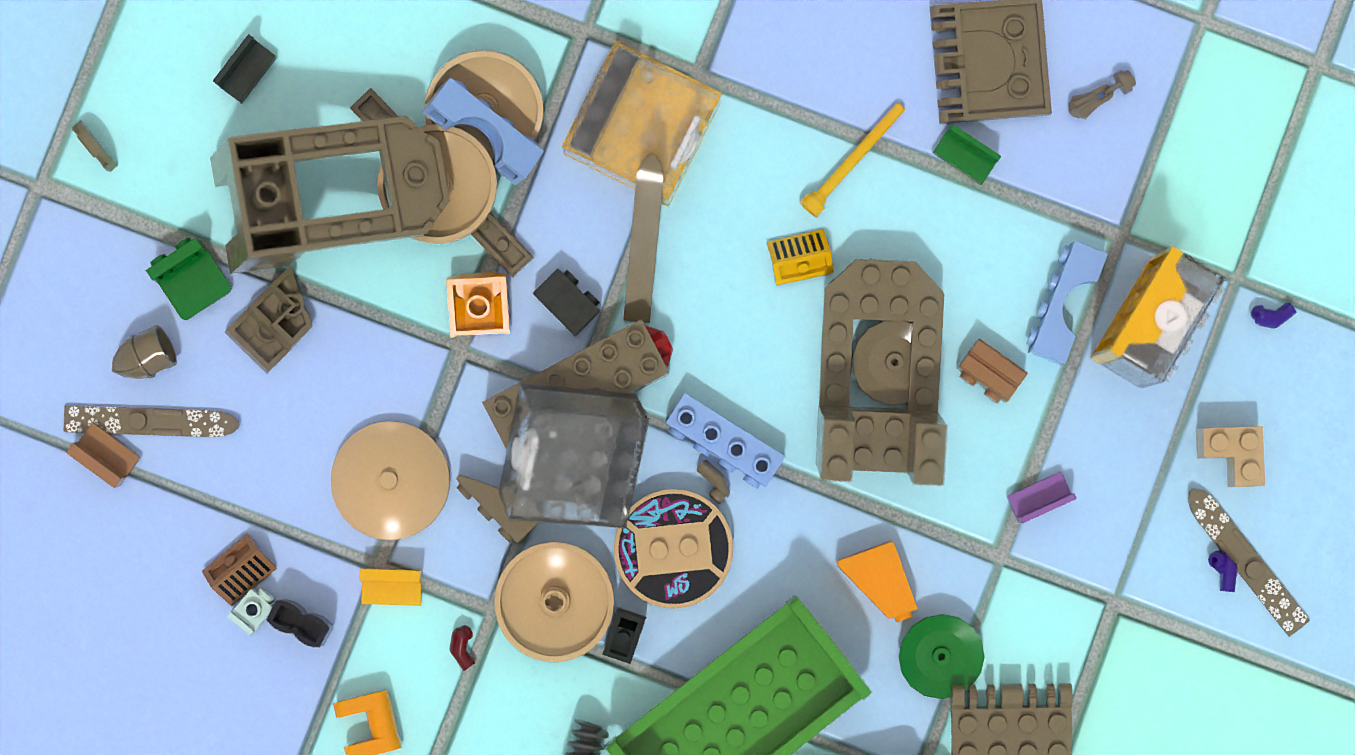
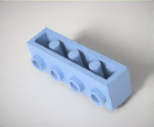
[666,393,786,489]

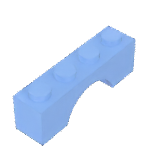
[422,77,544,185]
[1026,241,1108,365]

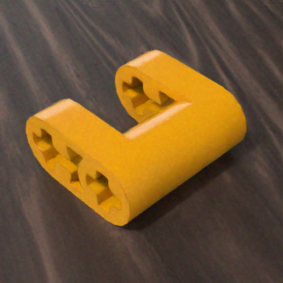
[333,689,402,755]

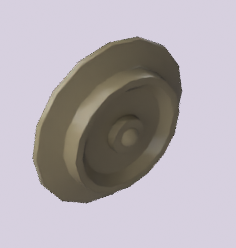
[852,321,912,405]

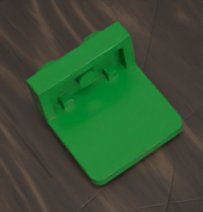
[145,237,232,320]

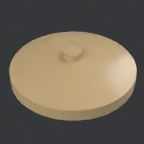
[424,49,543,162]
[377,124,497,244]
[331,421,450,540]
[494,542,614,662]

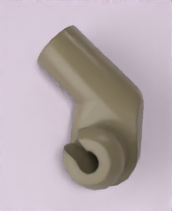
[697,460,730,504]

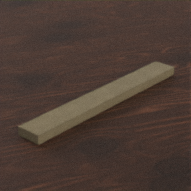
[350,88,534,278]

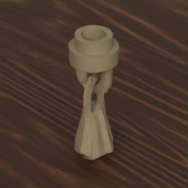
[1068,70,1136,119]

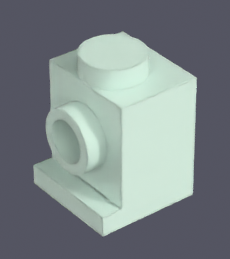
[227,588,274,636]

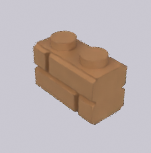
[956,338,1028,404]

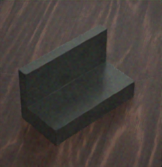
[213,34,277,104]

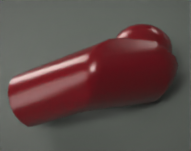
[449,625,475,672]

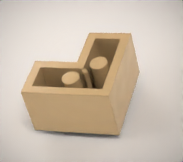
[1196,426,1265,487]

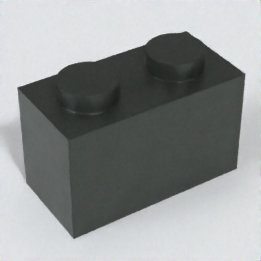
[533,268,600,337]

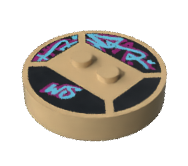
[614,489,733,609]

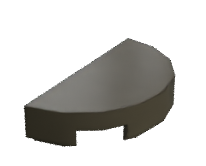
[72,121,118,172]

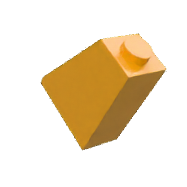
[835,541,918,622]

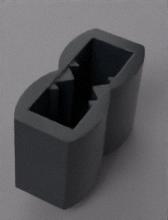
[266,599,334,647]

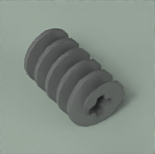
[564,719,609,755]

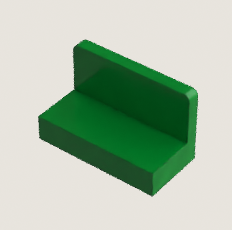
[933,124,1001,185]

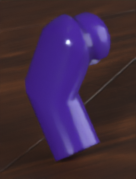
[1251,302,1297,329]
[1208,551,1237,592]

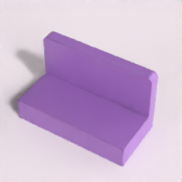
[1006,472,1077,523]

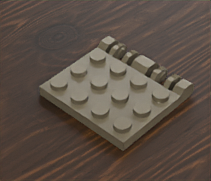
[930,0,1052,124]
[951,683,1073,755]

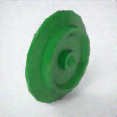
[898,614,985,699]

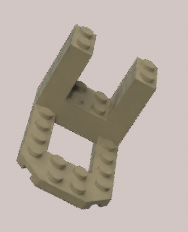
[210,116,450,274]
[816,259,947,486]

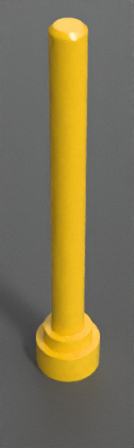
[800,103,905,218]

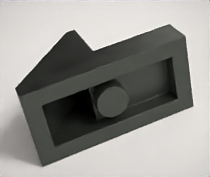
[602,607,646,664]

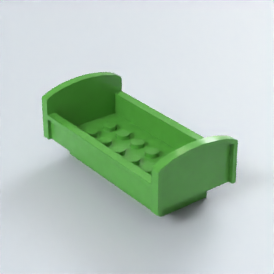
[605,595,873,755]

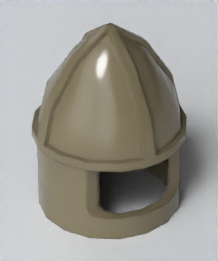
[112,325,177,379]

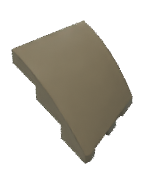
[225,266,313,374]

